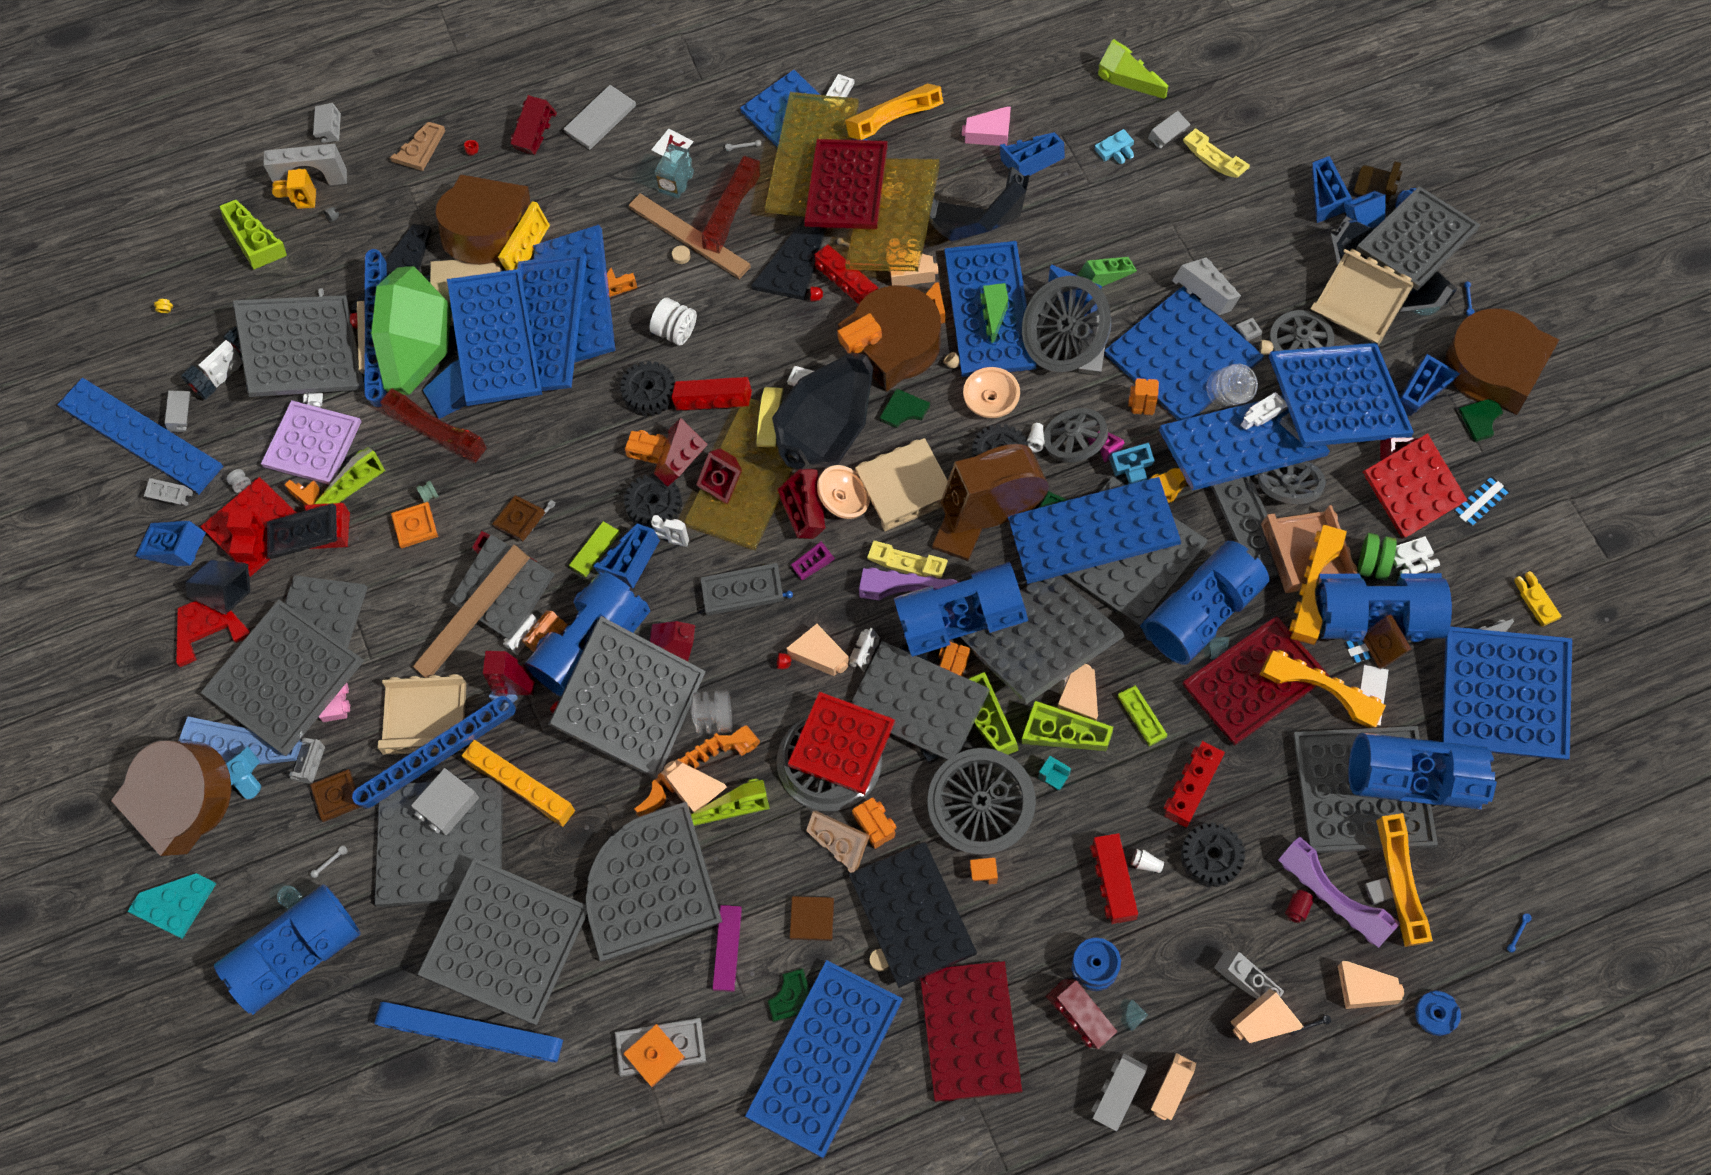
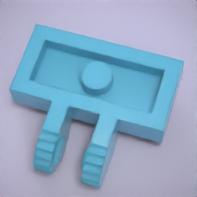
[1094,129,1134,164]

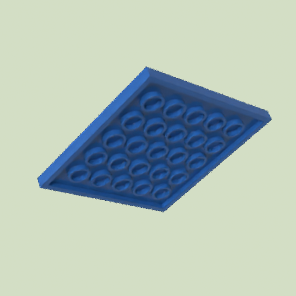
[1104,286,1264,421]
[1269,343,1414,447]
[1442,627,1572,760]

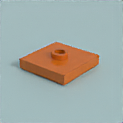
[391,502,438,548]
[623,1024,685,1087]

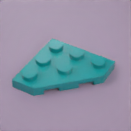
[127,873,216,939]

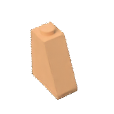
[887,246,938,286]
[787,624,849,676]
[1058,664,1098,721]
[661,760,726,813]
[1338,961,1404,1009]
[1231,989,1303,1043]
[1151,1053,1196,1120]

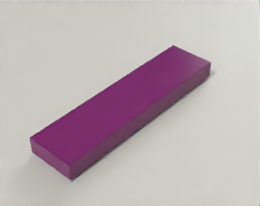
[713,905,742,992]

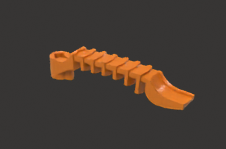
[634,725,760,817]

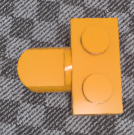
[272,169,316,209]

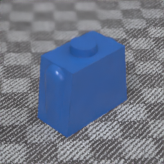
[1344,191,1385,228]

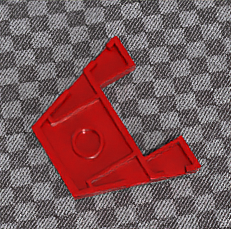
[176,601,251,667]

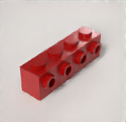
[815,244,878,304]
[672,377,752,410]
[1164,741,1225,828]
[1090,833,1138,924]

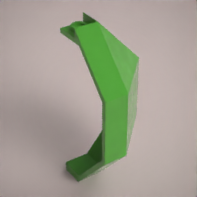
[371,266,452,396]

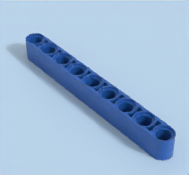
[365,249,387,407]
[352,696,516,808]
[374,1002,563,1062]

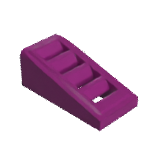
[791,541,835,581]

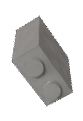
[411,768,479,835]

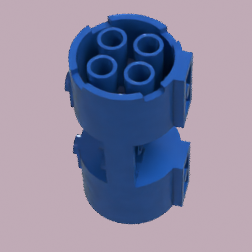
[1140,541,1269,665]
[894,562,1028,657]
[525,572,650,697]
[1316,573,1452,642]
[1348,733,1497,810]
[214,884,361,1015]

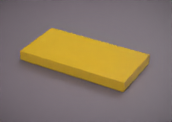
[498,201,550,271]

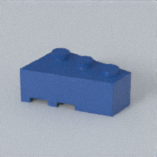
[1000,132,1065,176]
[1312,156,1352,223]
[1399,354,1460,416]
[594,524,660,589]

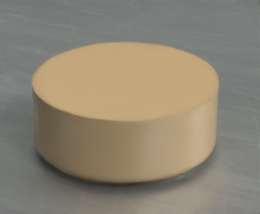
[672,246,691,264]
[870,949,889,972]

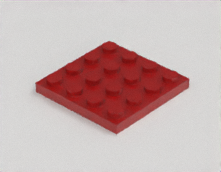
[1362,433,1467,539]
[200,477,297,577]
[788,692,895,795]

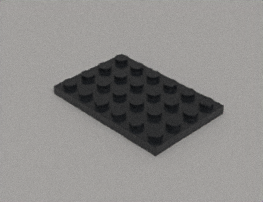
[849,842,977,988]

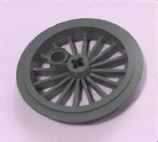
[1022,276,1111,372]
[777,715,882,811]
[928,748,1036,855]

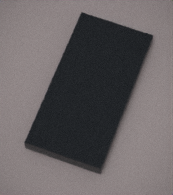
[267,503,337,559]

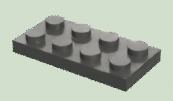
[701,563,784,616]

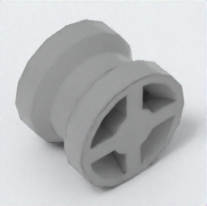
[226,469,251,493]

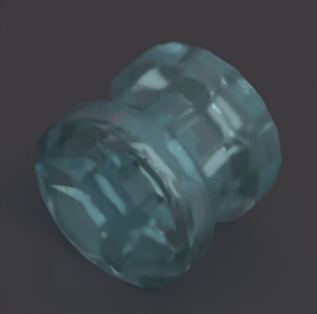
[277,886,303,909]

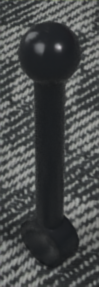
[1289,1015,1331,1036]

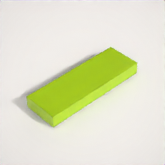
[569,521,620,578]
[1118,685,1168,747]

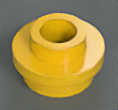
[154,299,173,313]

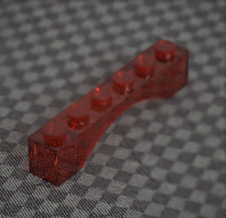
[702,156,760,253]
[380,388,487,463]

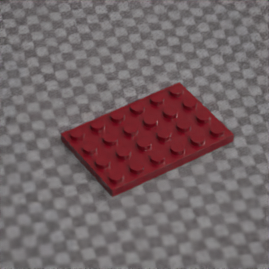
[804,139,888,229]
[1182,616,1329,746]
[921,961,1022,1102]

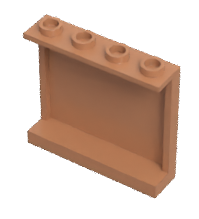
[1261,505,1357,593]

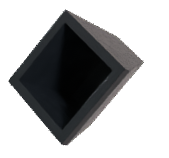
[185,560,251,615]

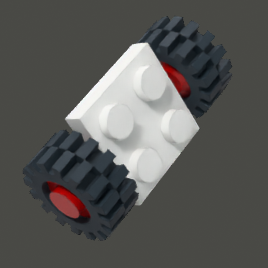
[181,327,243,400]

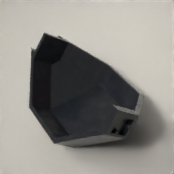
[917,167,1030,241]
[1331,216,1457,312]
[772,352,873,470]

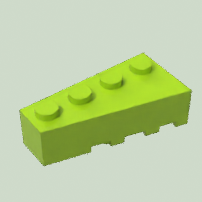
[219,200,287,270]
[969,672,1019,755]
[1022,701,1114,751]

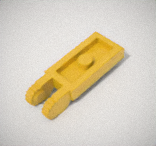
[1514,571,1562,627]

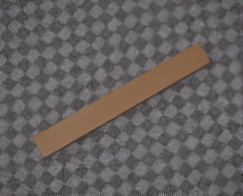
[629,193,751,279]
[413,545,530,678]

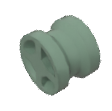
[416,480,439,503]

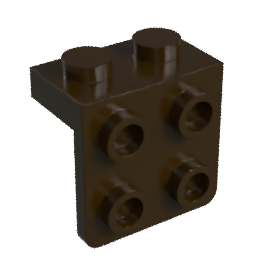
[1353,161,1403,204]

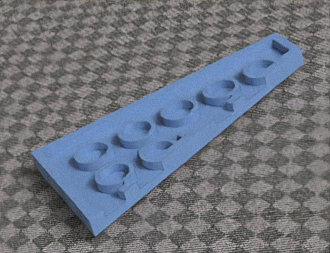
[178,717,302,765]

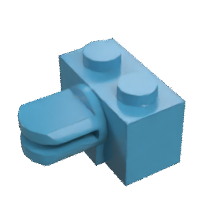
[1109,443,1154,484]
[225,746,261,799]

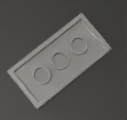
[564,85,636,150]
[615,1018,706,1077]

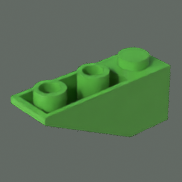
[1077,257,1137,286]
[980,283,1008,343]

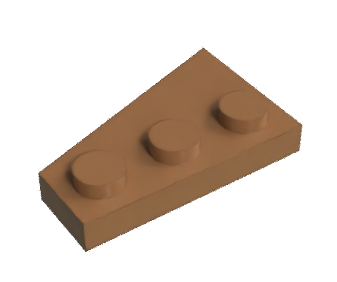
[390,122,445,171]
[806,811,870,873]

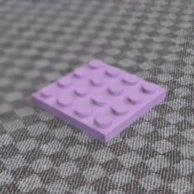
[261,400,361,485]

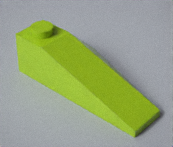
[1098,39,1168,99]
[315,447,385,504]
[691,779,770,826]

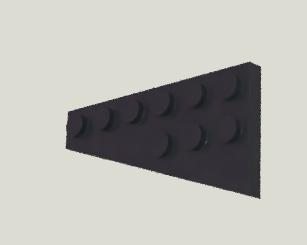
[751,218,828,300]
[350,224,432,313]

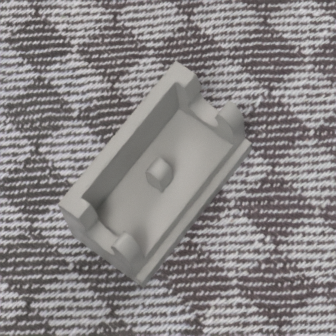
[313,103,341,143]
[1148,111,1190,149]
[165,391,190,432]
[144,478,193,506]
[289,738,325,784]

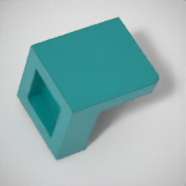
[1038,756,1071,791]

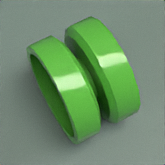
[1357,533,1397,581]

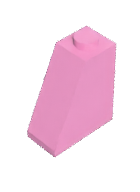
[962,107,1011,146]

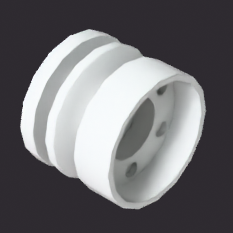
[650,297,697,346]

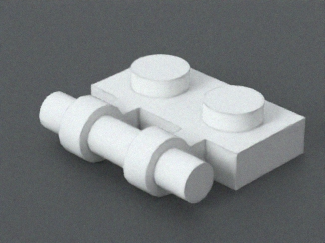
[651,515,689,547]
[1393,537,1440,574]

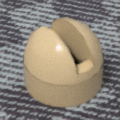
[1259,340,1274,355]
[943,352,960,368]

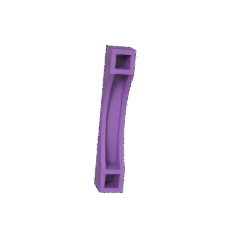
[859,568,960,600]
[1279,837,1400,948]

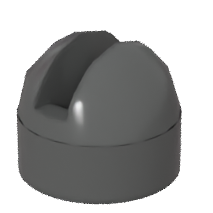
[323,207,339,223]

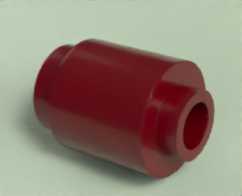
[1285,890,1313,924]

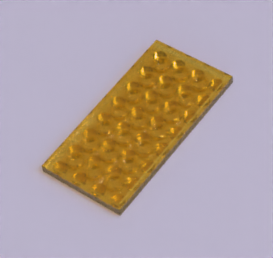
[765,92,859,217]
[845,158,940,272]
[684,398,794,551]

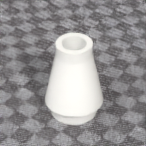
[1027,423,1045,452]
[1131,849,1164,873]

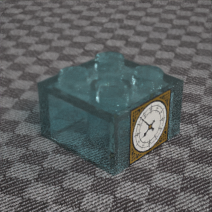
[655,144,694,198]

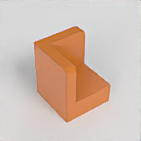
[970,858,998,884]

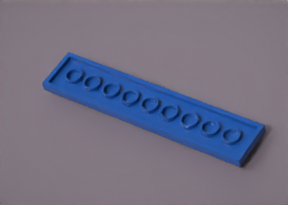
[58,378,223,495]

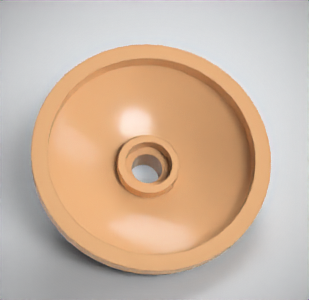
[963,367,1020,418]
[817,465,870,519]

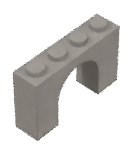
[264,144,347,186]

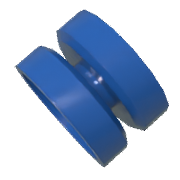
[1071,938,1121,991]

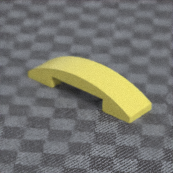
[1183,128,1250,178]
[757,387,783,448]
[867,541,948,578]

